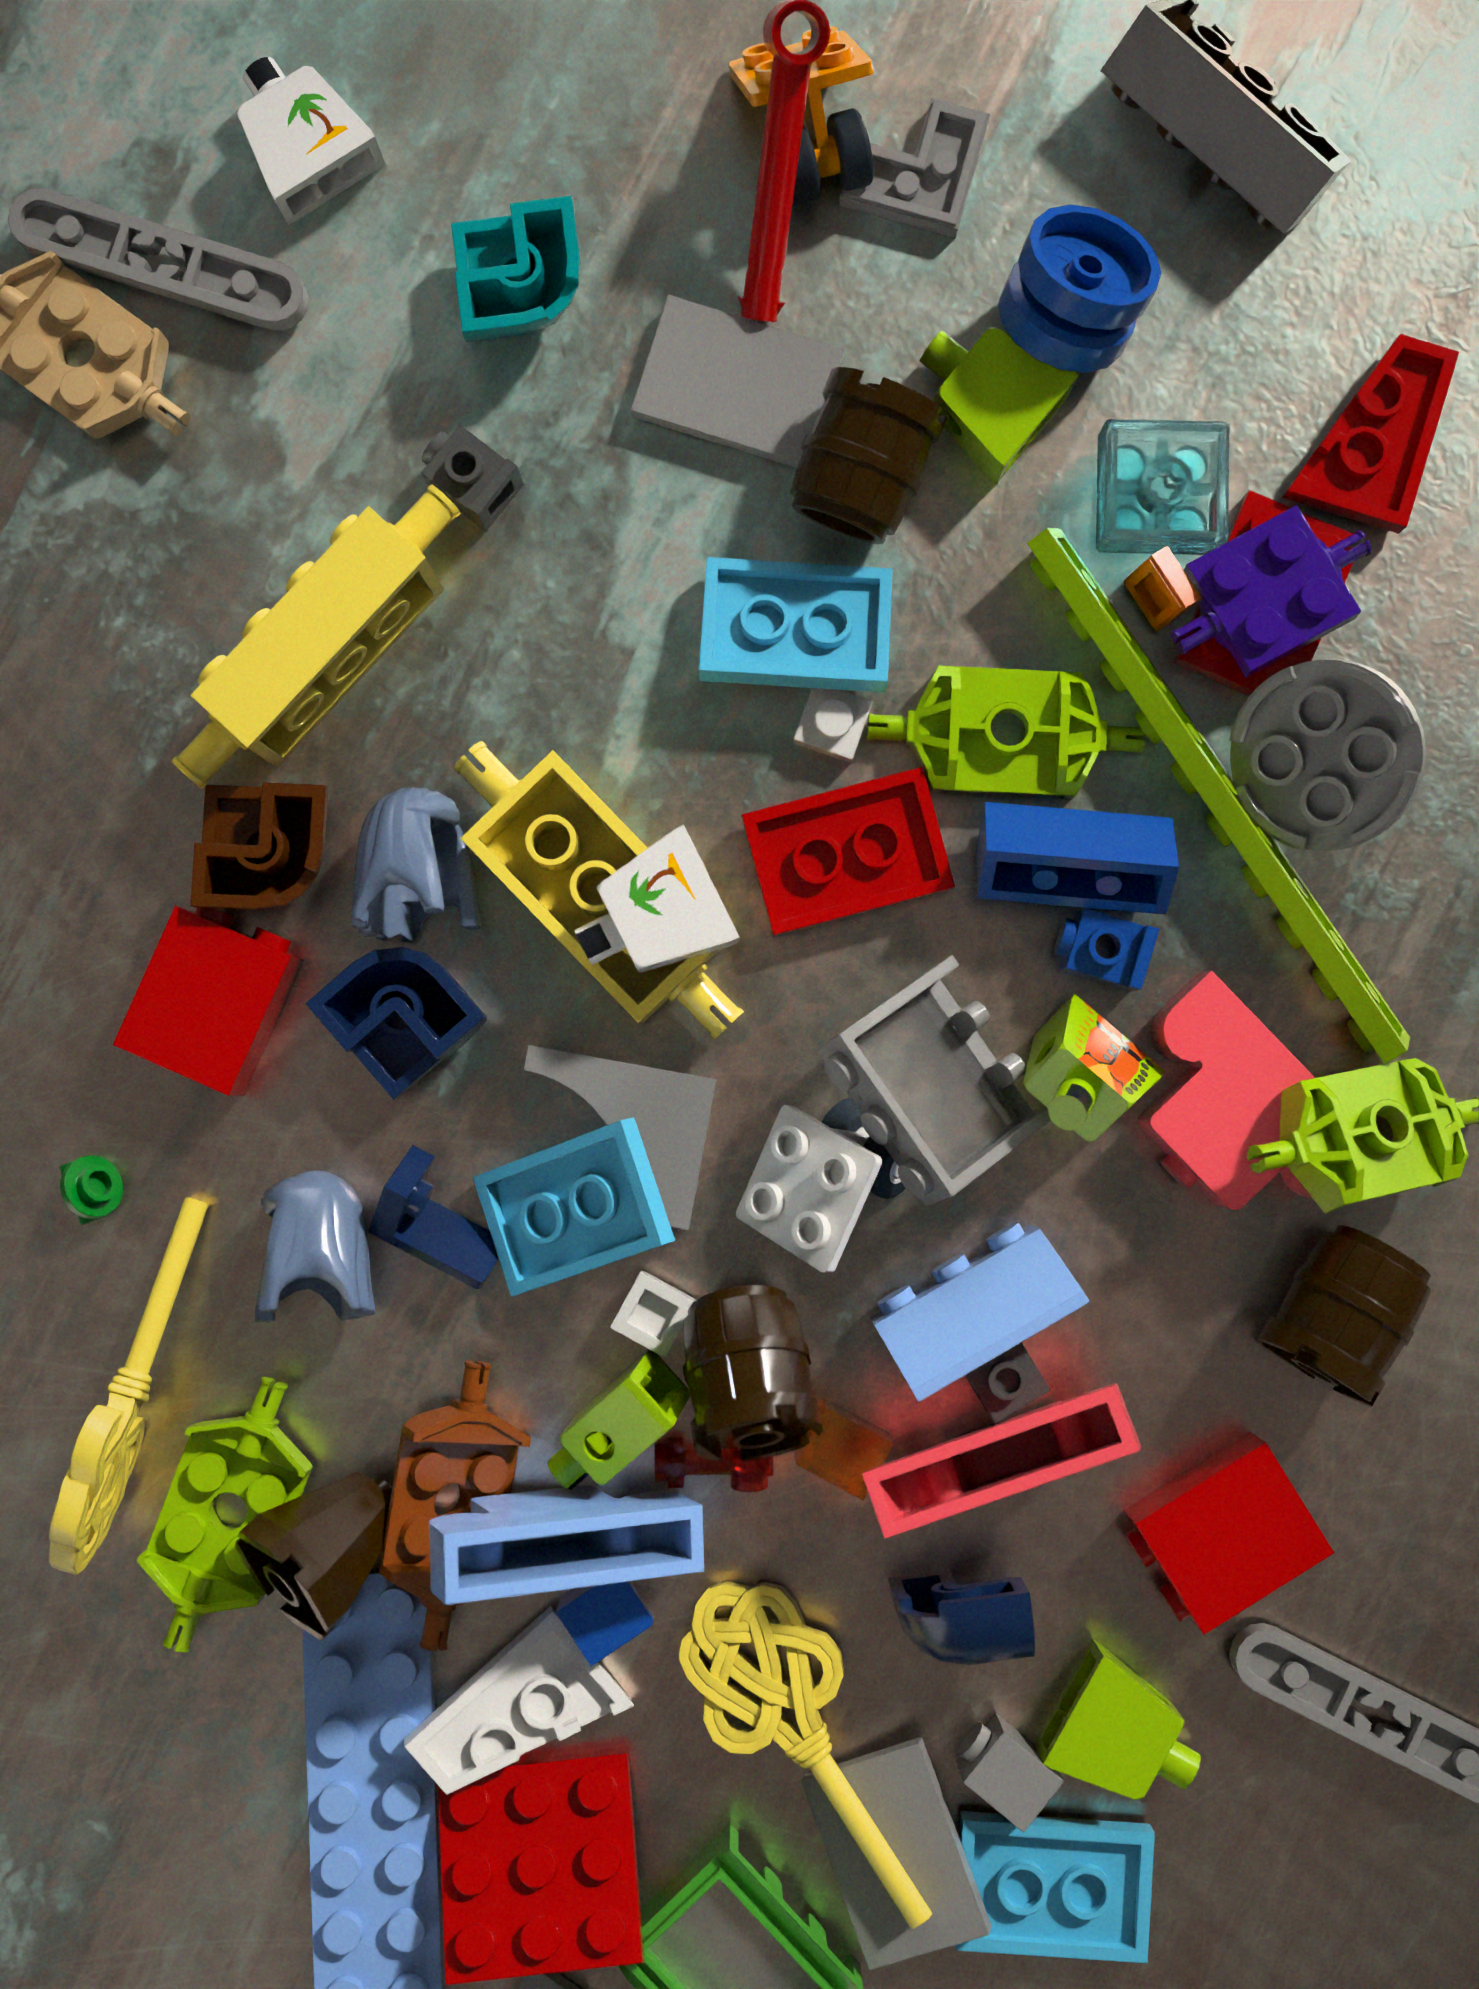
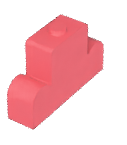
[1138,970,1315,1211]
[862,1383,1141,1539]

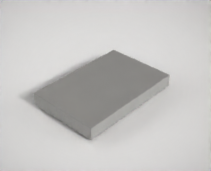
[631,294,844,468]
[801,1737,992,1971]

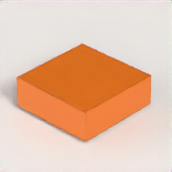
[1123,546,1202,632]

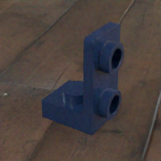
[368,1145,499,1289]

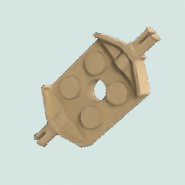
[0,251,190,439]

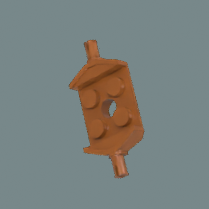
[379,1360,531,1651]

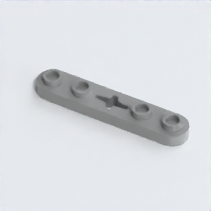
[8,188,309,331]
[1229,1623,1479,1804]

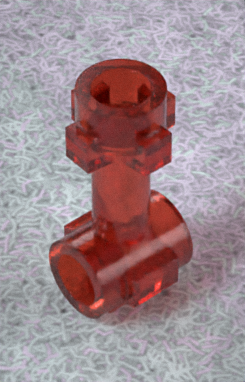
[654,1437,773,1492]

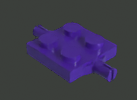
[1170,505,1371,678]

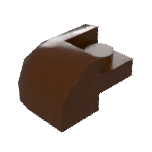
[190,782,328,910]

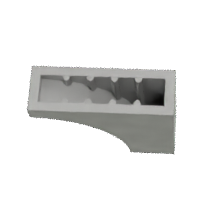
[524,1045,717,1238]

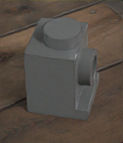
[421,425,524,532]

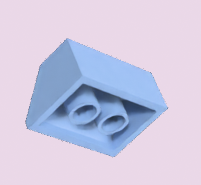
[870,1222,1090,1402]

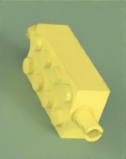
[171,484,461,789]
[454,741,744,1040]

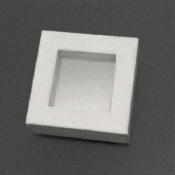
[793,688,873,763]
[610,1269,696,1358]

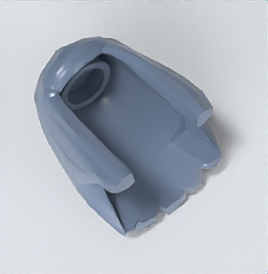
[351,787,481,943]
[255,1170,375,1322]

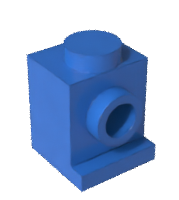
[1054,908,1160,993]

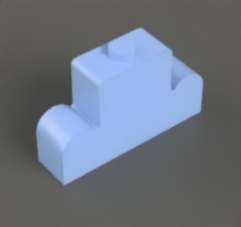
[429,1485,704,1605]

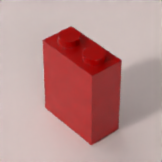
[113,906,304,1096]
[1123,1432,1334,1635]

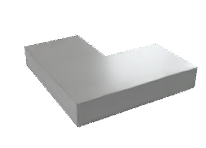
[839,98,990,238]

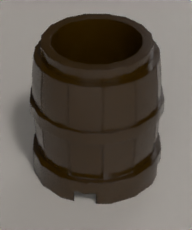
[790,367,947,544]
[1257,1225,1431,1407]
[683,1285,823,1461]

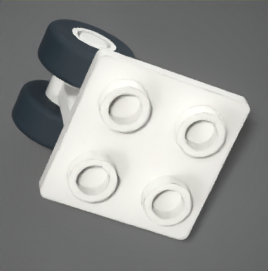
[736,1098,906,1273]

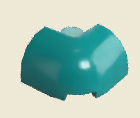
[451,195,581,342]

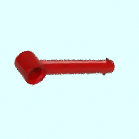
[737,0,830,322]

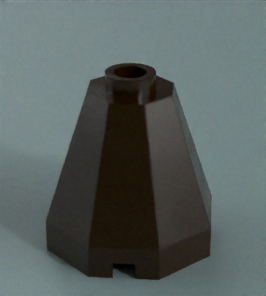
[235,1472,392,1641]

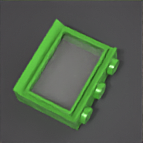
[619,1824,863,1989]

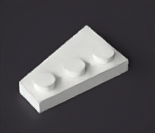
[404,1606,634,1795]

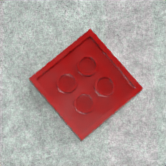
[438,1753,645,1985]

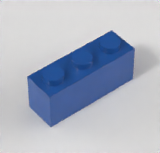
[976,802,1179,915]

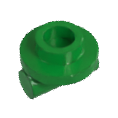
[59,1156,123,1226]

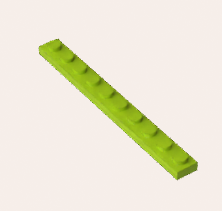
[1027,528,1410,1064]

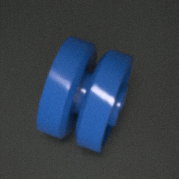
[998,204,1161,373]

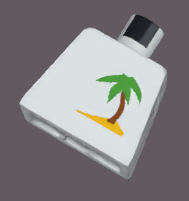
[236,57,386,226]
[574,824,740,973]

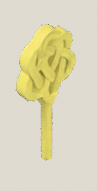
[49,1197,209,1575]
[678,1581,932,1929]

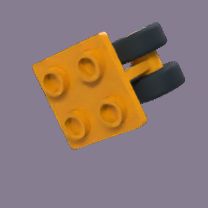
[729,26,874,206]

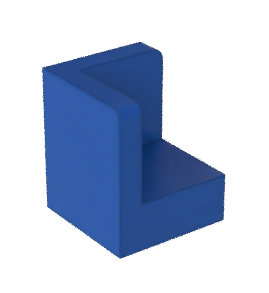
[556,1581,654,1666]

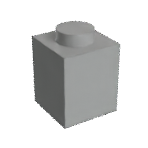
[956,1712,1064,1833]

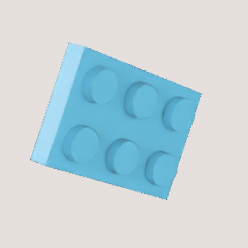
[699,557,893,693]
[473,1117,675,1297]
[954,1811,1155,1963]

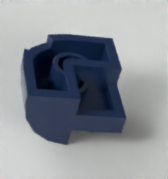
[305,947,487,1100]
[888,1570,1035,1665]

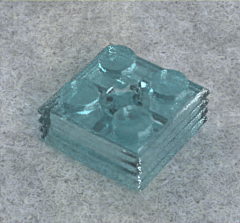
[1096,419,1230,555]

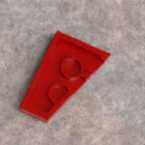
[1281,334,1459,534]

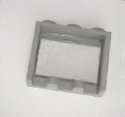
[817,955,1051,1207]

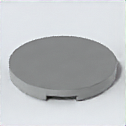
[1229,659,1426,851]

